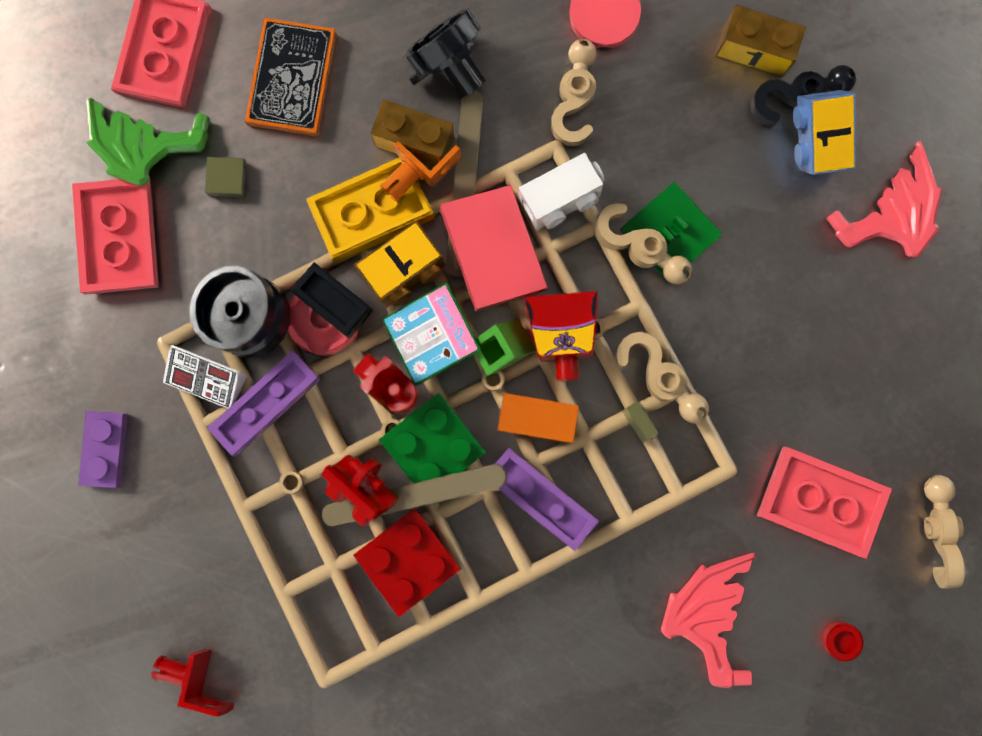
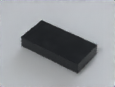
[290,262,373,339]

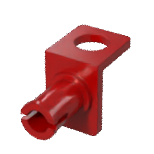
[151,648,234,717]

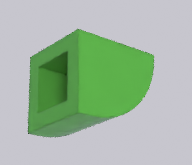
[475,318,536,376]

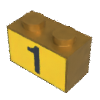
[715,5,806,77]
[370,99,455,167]
[354,221,446,309]

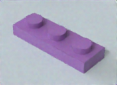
[207,350,321,457]
[495,447,599,551]

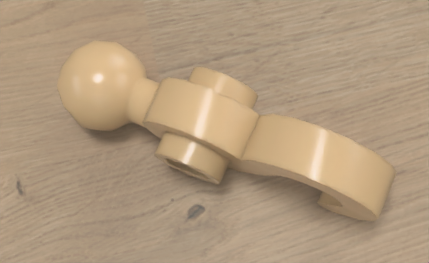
[551,39,597,146]
[594,203,692,285]
[615,332,709,424]
[924,475,965,589]

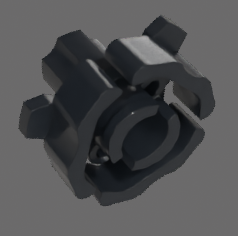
[403,9,486,99]

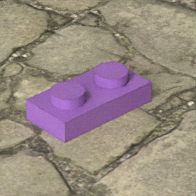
[78,411,128,488]

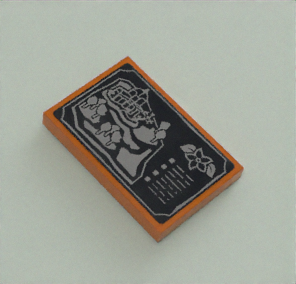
[245,17,337,137]

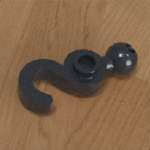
[751,65,857,126]

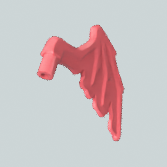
[826,141,942,258]
[661,553,756,689]

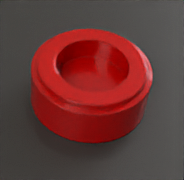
[822,621,864,662]

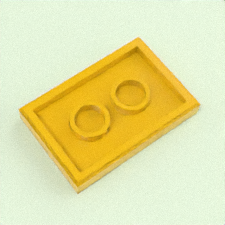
[306,157,435,264]

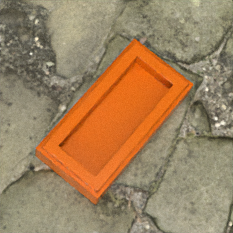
[497,393,579,444]

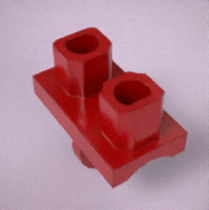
[353,354,418,415]
[321,454,399,527]

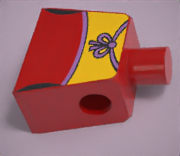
[524,291,598,382]

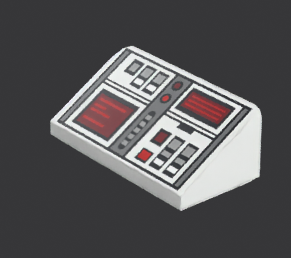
[163,345,247,408]

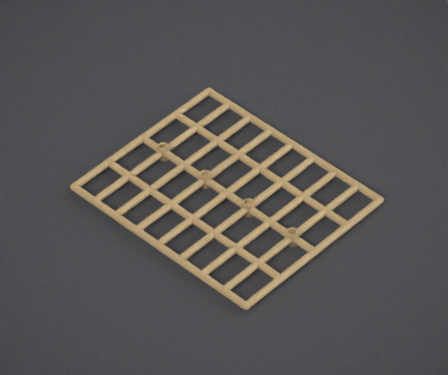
[157,140,737,688]

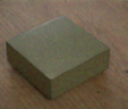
[205,157,246,197]
[622,401,659,443]

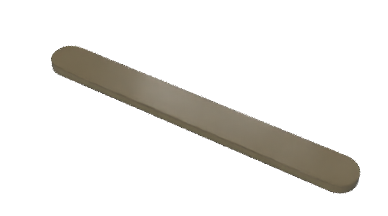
[446,91,483,277]
[322,464,508,526]

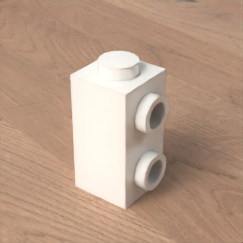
[518,153,605,231]

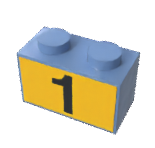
[793,90,856,175]

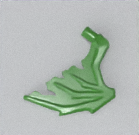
[86,98,210,186]

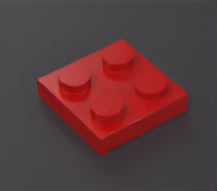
[353,508,461,618]

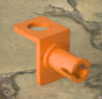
[380,141,461,202]

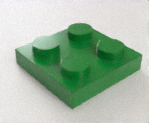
[379,393,486,484]

